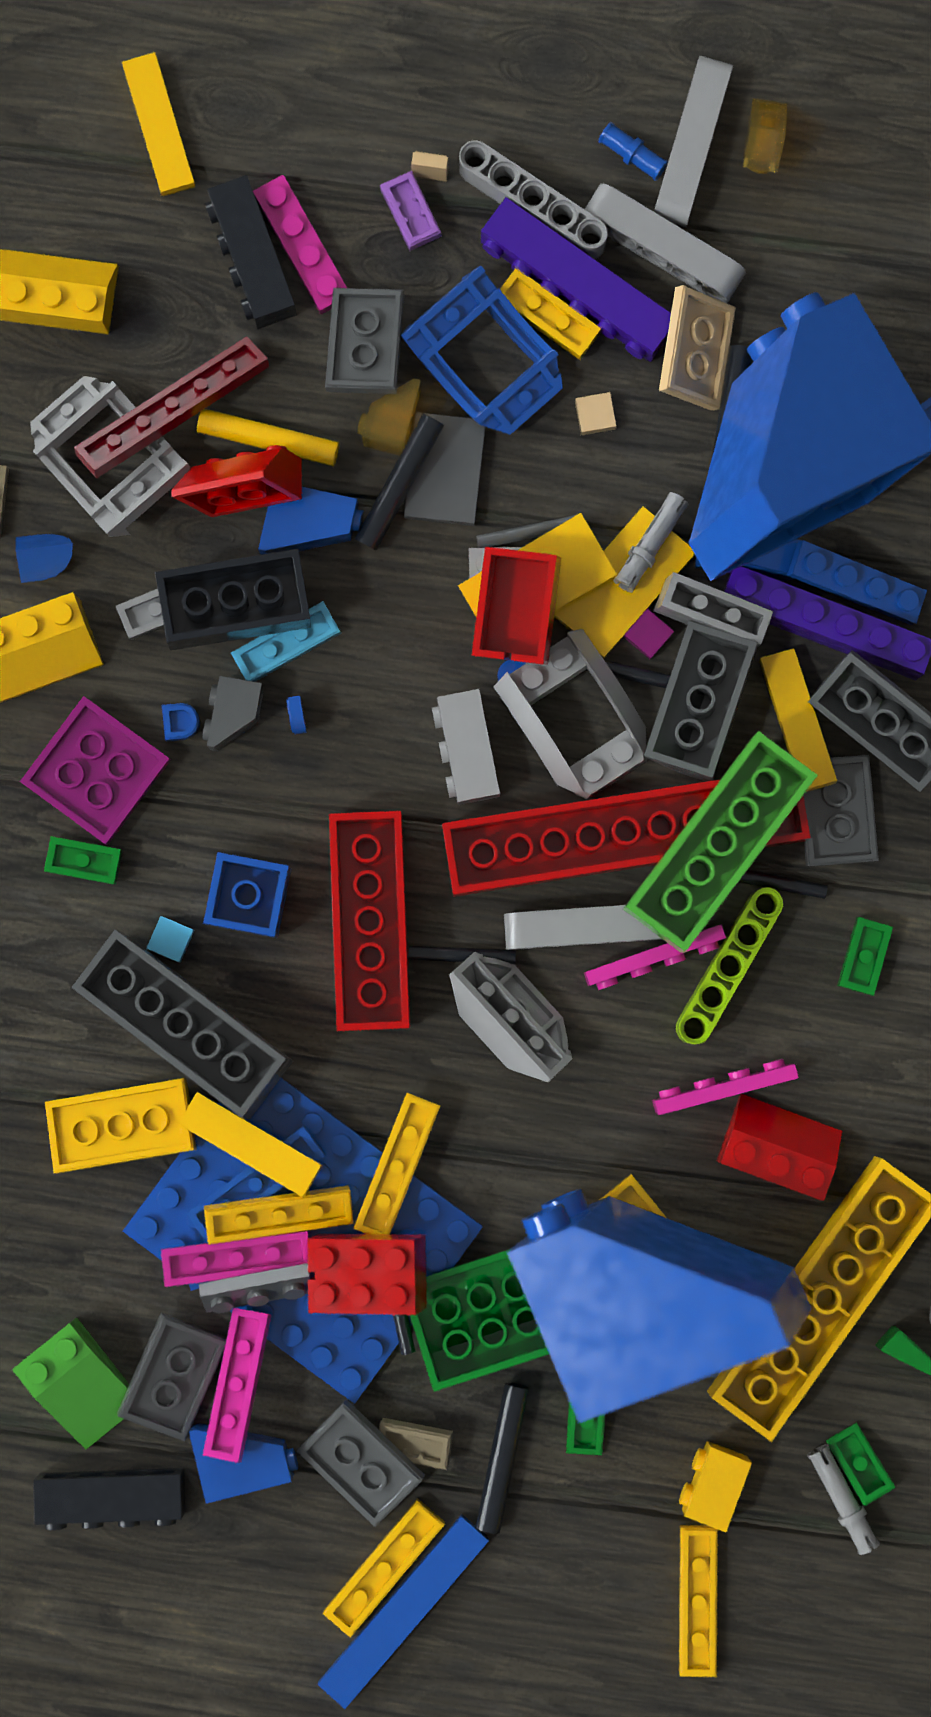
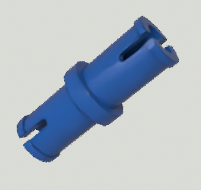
[598,122,668,181]

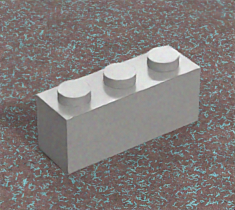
[654,572,773,647]
[432,689,500,805]

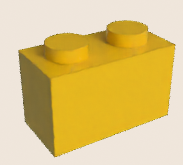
[679,1441,752,1532]

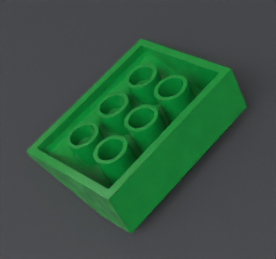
[410,1249,550,1392]

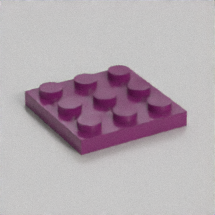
[20,696,171,845]

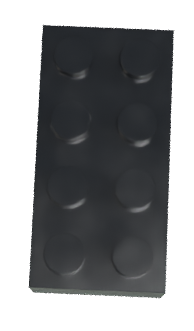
[155,549,311,651]

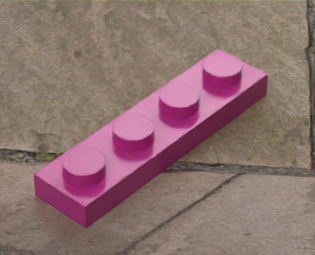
[253,175,347,315]
[584,925,726,990]
[652,1059,798,1115]
[161,1231,308,1287]
[203,1307,271,1463]

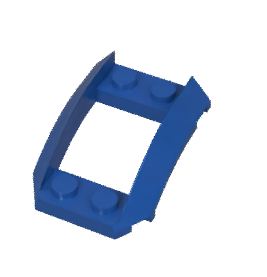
[400,266,563,435]

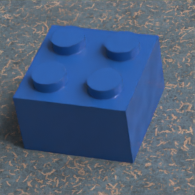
[203,852,292,938]

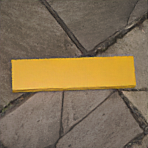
[122,52,195,196]
[759,648,837,792]
[178,1092,323,1197]
[353,1092,440,1234]
[204,1186,353,1245]
[323,1498,445,1638]
[679,1525,718,1677]

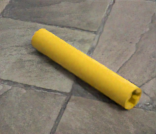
[197,409,340,466]

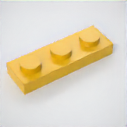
[500,268,601,360]

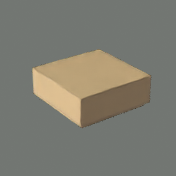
[411,151,448,182]
[575,392,616,435]

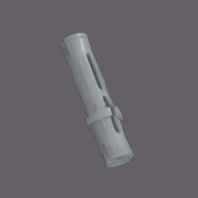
[613,492,689,593]
[807,1444,880,1555]

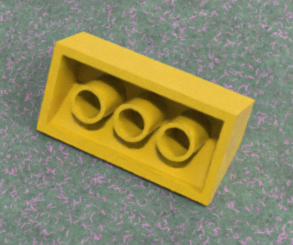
[0,249,118,334]
[0,592,104,703]

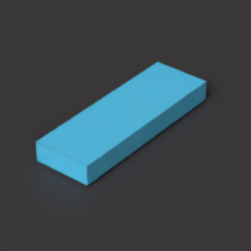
[231,601,341,682]

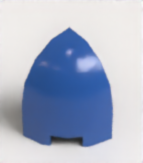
[16,534,73,583]

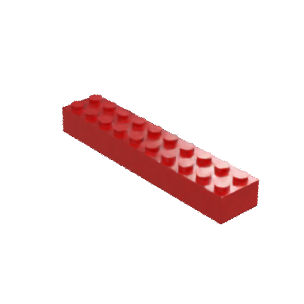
[442,779,811,897]

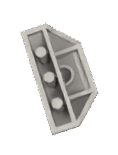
[449,952,572,1082]

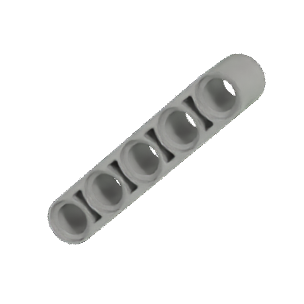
[654,56,733,227]
[459,141,607,259]
[584,184,746,303]
[504,905,663,950]

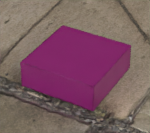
[624,609,674,659]

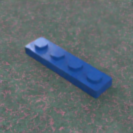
[787,540,927,625]
[186,1126,325,1243]

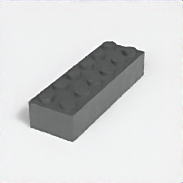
[71,929,293,1119]

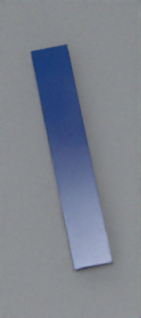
[318,1514,489,1709]

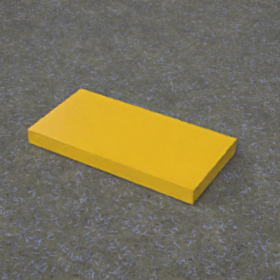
[554,506,695,659]
[458,513,617,616]
[45,1078,197,1174]

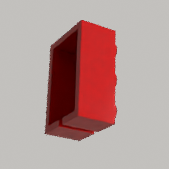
[472,547,561,665]
[307,1234,427,1315]

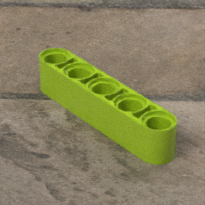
[676,887,783,1044]

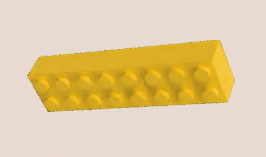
[707,1156,931,1442]

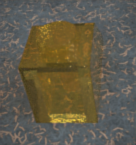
[743,99,787,174]
[357,379,421,455]

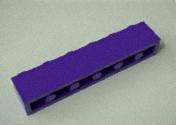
[481,197,671,362]
[723,566,931,680]

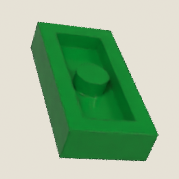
[44,836,123,885]
[837,917,893,996]

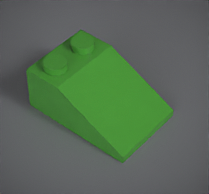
[12,1318,129,1449]

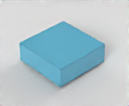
[146,916,195,963]

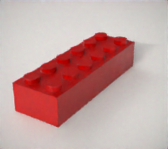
[329,811,411,1031]

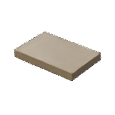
[659,285,736,411]

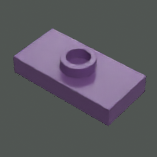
[380,171,441,251]

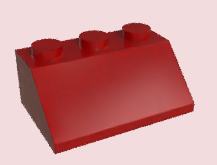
[171,445,302,517]
[716,1094,842,1201]

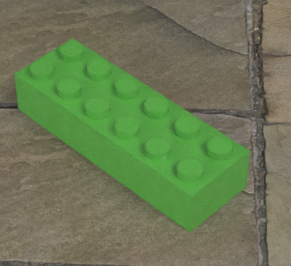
[623,731,818,953]

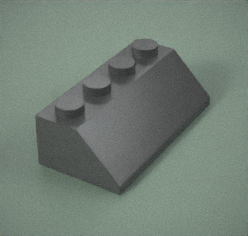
[644,621,758,782]
[808,650,931,792]

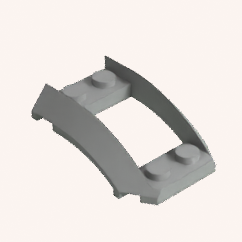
[30,376,190,537]
[494,629,647,800]

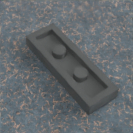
[199,1263,312,1313]

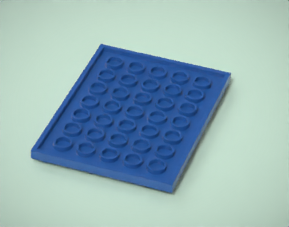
[122,1077,483,1404]

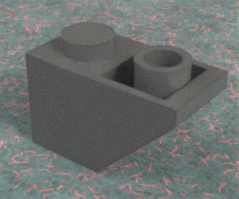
[203,676,265,751]

